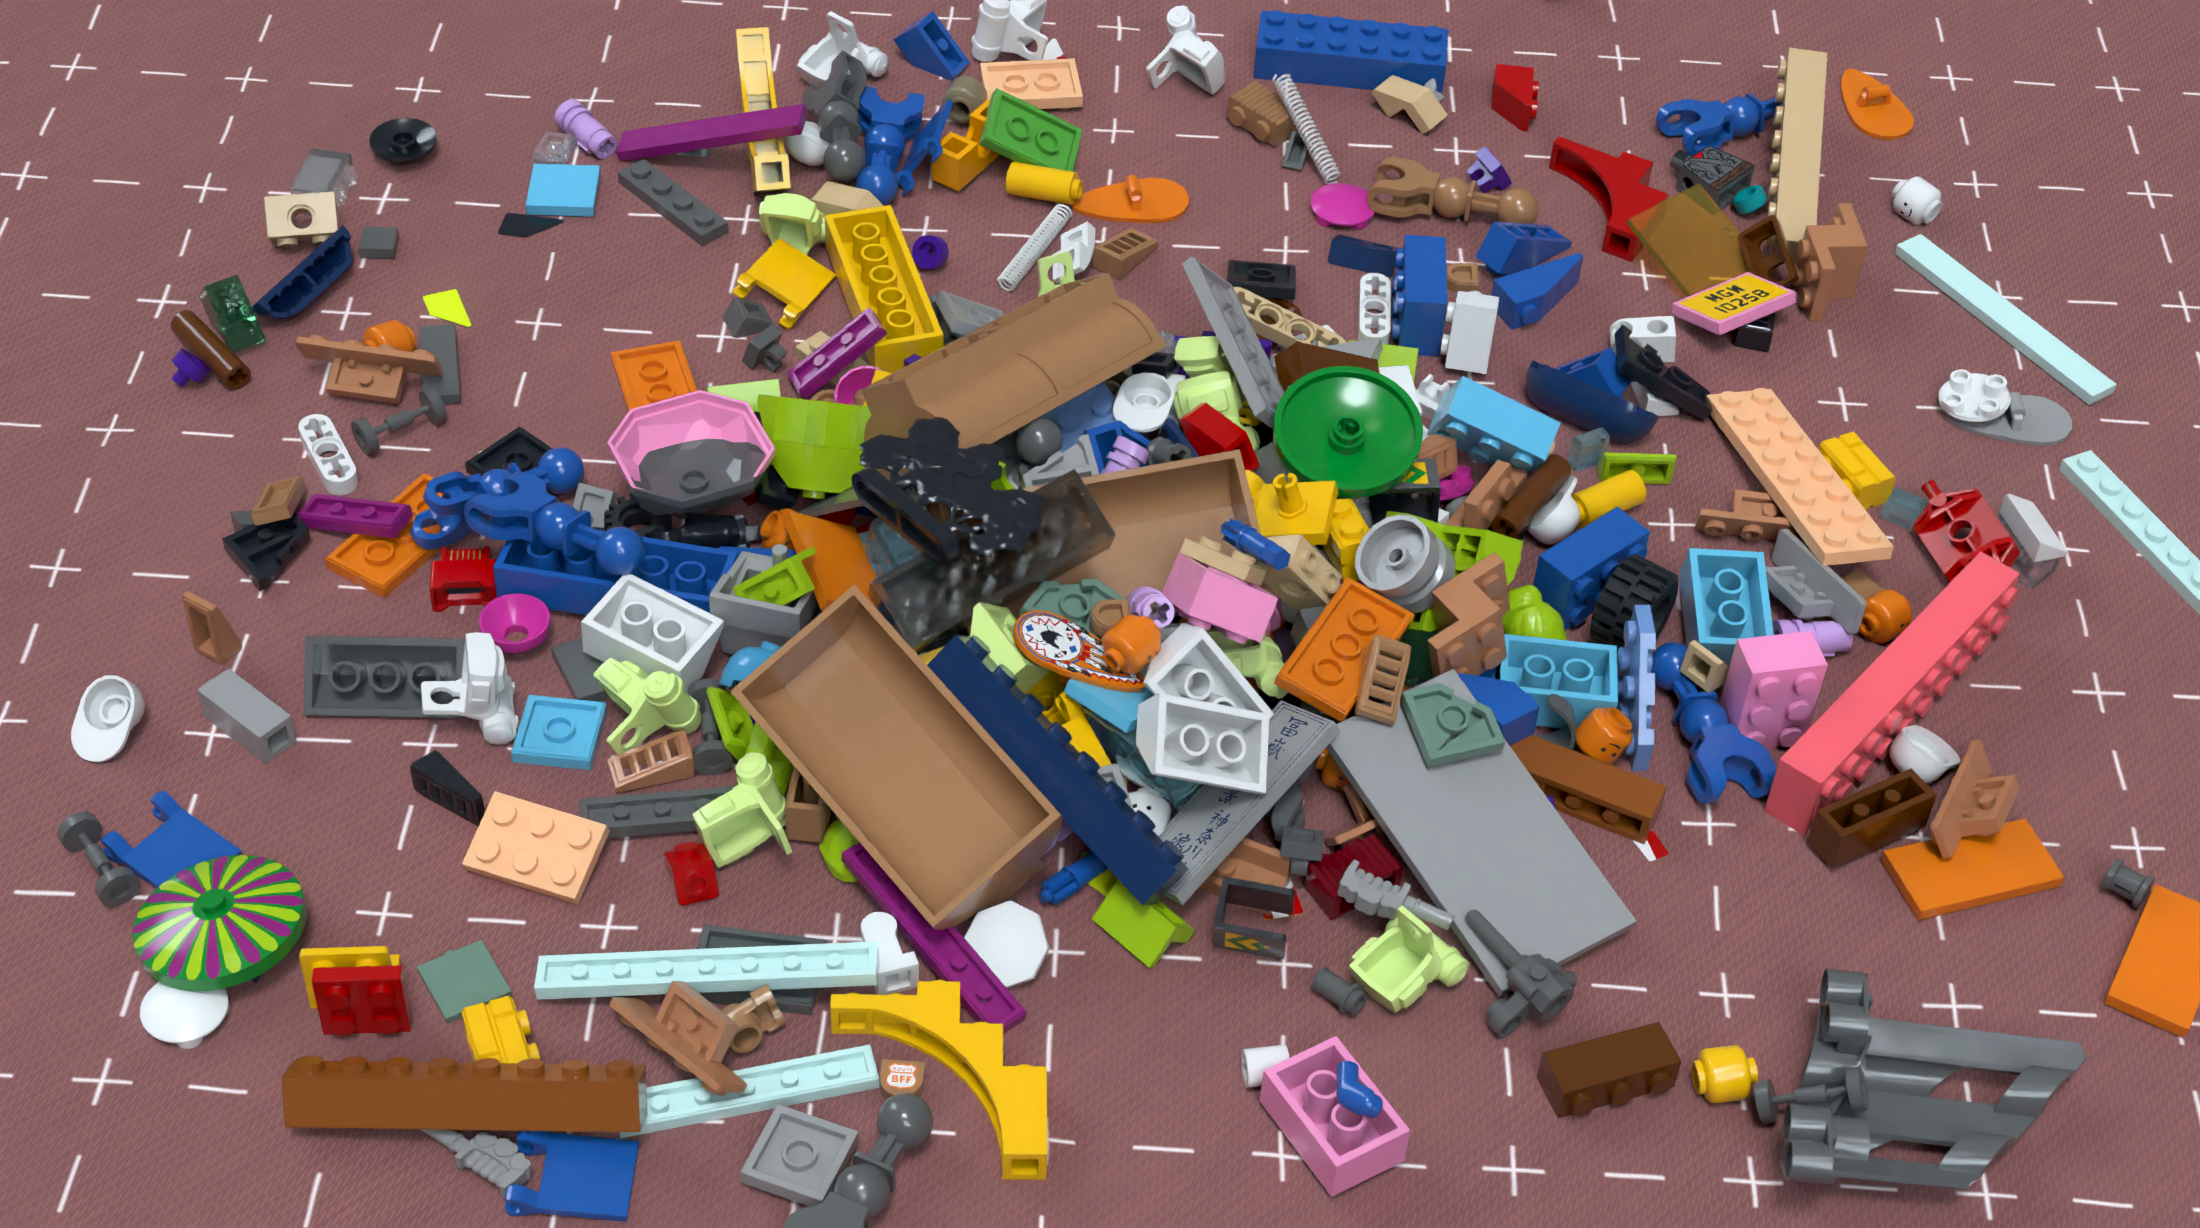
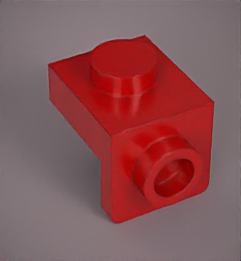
[664,842,719,906]

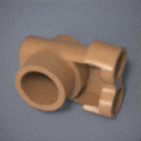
[722,984,786,1053]

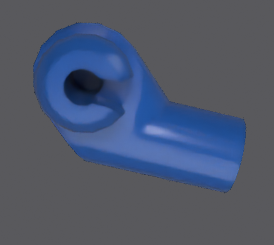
[1337,1061,1383,1118]

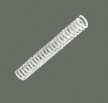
[1272,74,1341,185]
[997,204,1072,291]

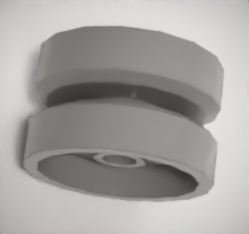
[1355,514,1455,613]

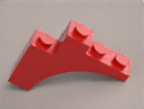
[1549,136,1668,262]

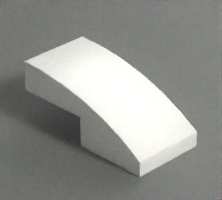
[1053,221,1095,284]

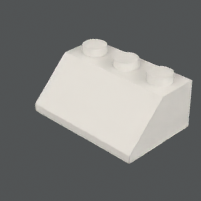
[581,574,724,692]
[1143,622,1274,719]
[1136,693,1269,795]

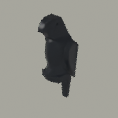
[650,514,762,549]

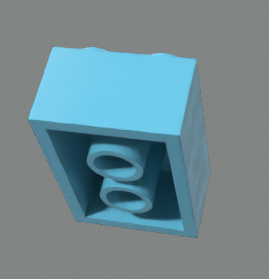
[1426,376,1561,476]
[1679,548,1774,667]
[1495,634,1618,729]

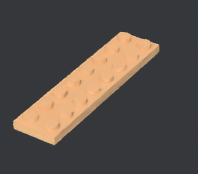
[1706,388,1894,566]

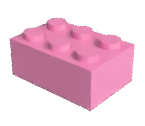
[1162,552,1279,644]
[1719,631,1828,749]
[1259,1036,1410,1197]

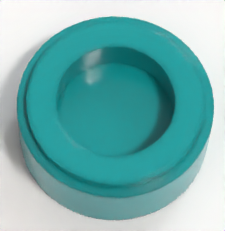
[1732,185,1768,214]

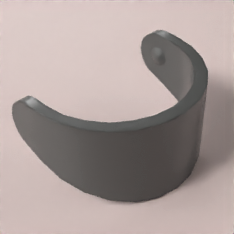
[1532,694,1576,750]

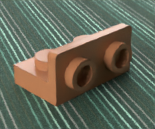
[1199,837,1292,916]

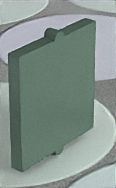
[417,940,512,1024]

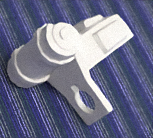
[971,0,1048,62]
[1146,5,1225,95]
[797,11,889,89]
[421,632,518,745]

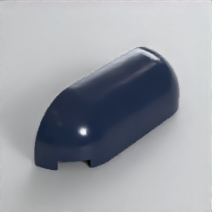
[250,225,353,320]
[1526,360,1659,444]

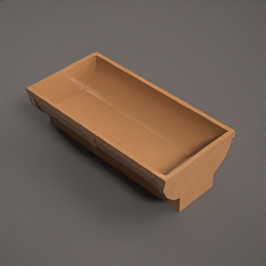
[861,272,1167,476]
[939,449,1276,636]
[730,584,1064,930]

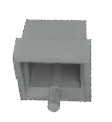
[709,544,819,654]

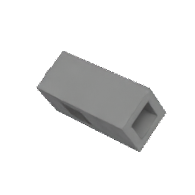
[197,668,297,764]

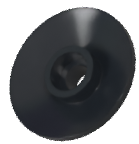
[369,118,437,162]

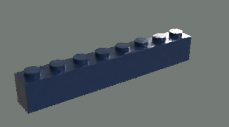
[927,634,1189,905]

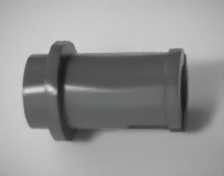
[1311,967,1367,1015]

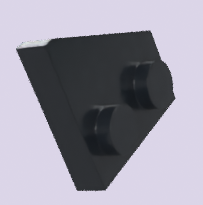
[222,512,311,591]

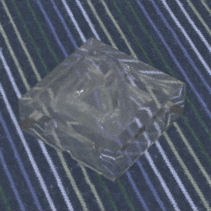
[532,131,578,164]

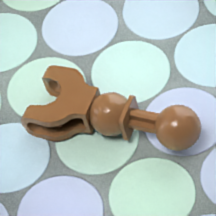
[1367,157,1539,224]

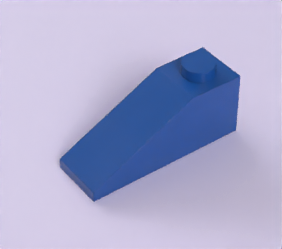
[1475,221,1573,277]
[1491,253,1583,330]

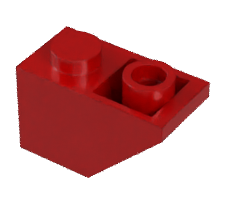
[1491,64,1539,131]
[1179,403,1260,471]

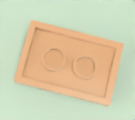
[980,58,1083,109]
[462,791,610,905]

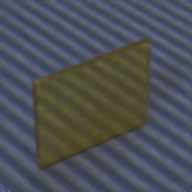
[1626,184,1773,297]

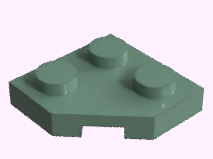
[1019,579,1125,639]
[1400,683,1506,767]

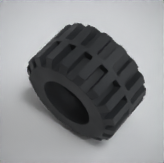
[1590,554,1679,651]

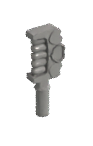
[1337,859,1455,931]
[421,1129,532,1198]

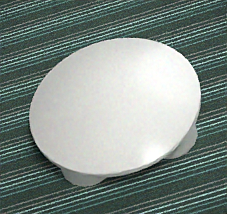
[1938,369,2011,422]
[140,982,230,1049]

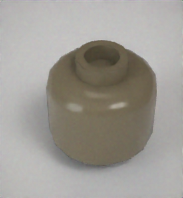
[942,76,987,124]

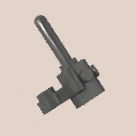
[1466,910,1578,1038]

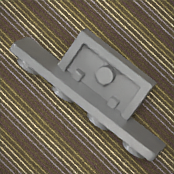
[1765,529,1867,634]

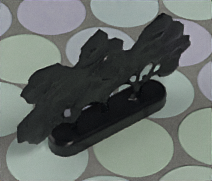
[852,417,1045,568]

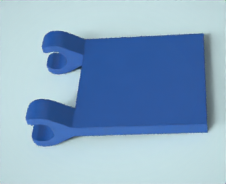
[896,99,953,196]
[101,791,242,889]
[505,1131,639,1222]

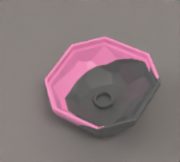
[607,390,775,519]

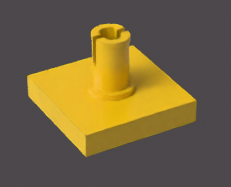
[1255,473,1338,545]

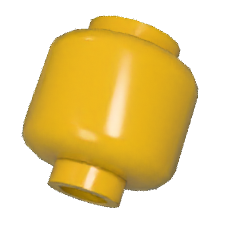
[1691,1045,1758,1104]

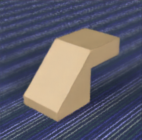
[1371,75,1448,135]
[810,181,883,217]
[1680,640,1729,704]

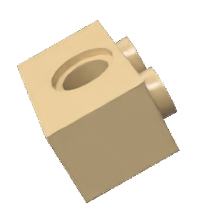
[264,192,340,248]
[1254,534,1342,611]

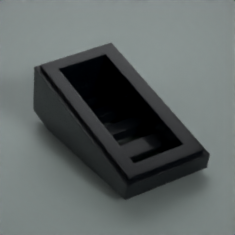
[1734,312,1776,352]
[410,750,485,827]

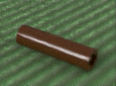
[171,310,251,390]
[1491,454,1571,539]

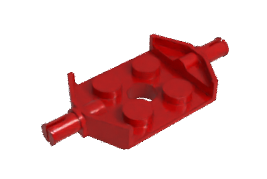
[1913,480,2020,582]

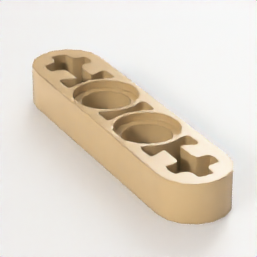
[1233,287,1347,348]

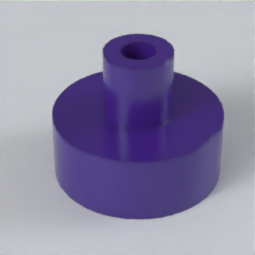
[912,235,949,269]
[172,349,210,387]

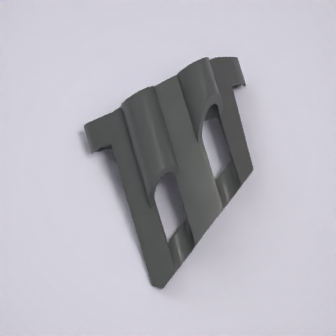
[1778,968,2087,1189]

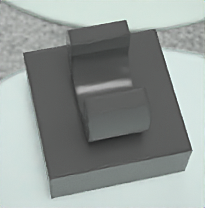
[742,323,787,372]
[1280,826,1324,876]

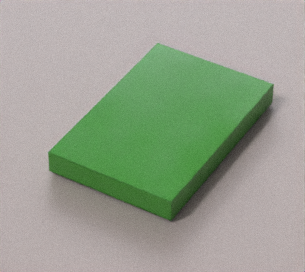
[979,88,1082,171]

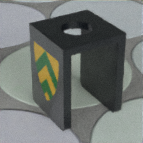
[1369,458,1441,526]
[1213,876,1295,959]

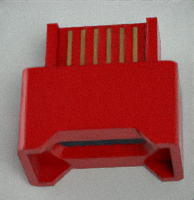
[429,546,497,612]

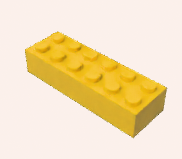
[825,205,944,374]

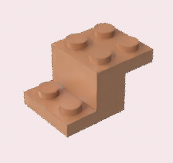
[1792,203,1868,321]
[1427,552,1510,678]

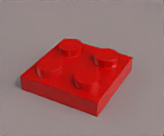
[312,965,412,1036]

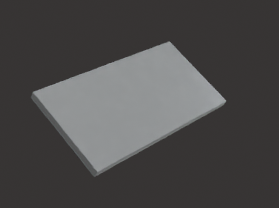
[1326,669,1637,998]

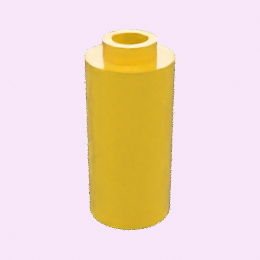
[1006,162,1083,205]
[1571,470,1647,529]

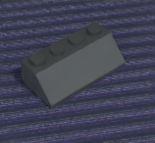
[304,635,465,718]

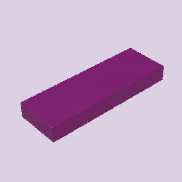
[787,307,888,399]
[297,494,413,538]

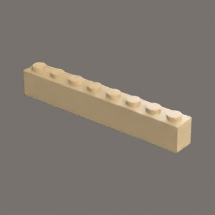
[1764,47,1827,264]

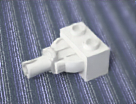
[1440,291,1499,374]

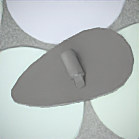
[1946,392,2072,446]

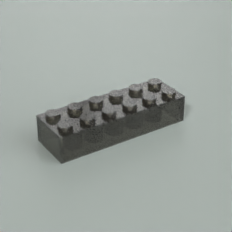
[868,469,1116,655]

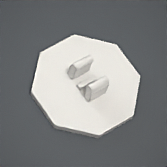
[964,900,1050,988]

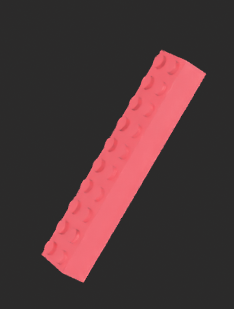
[1764,551,2020,836]

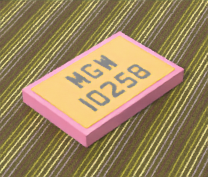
[1672,272,1796,335]

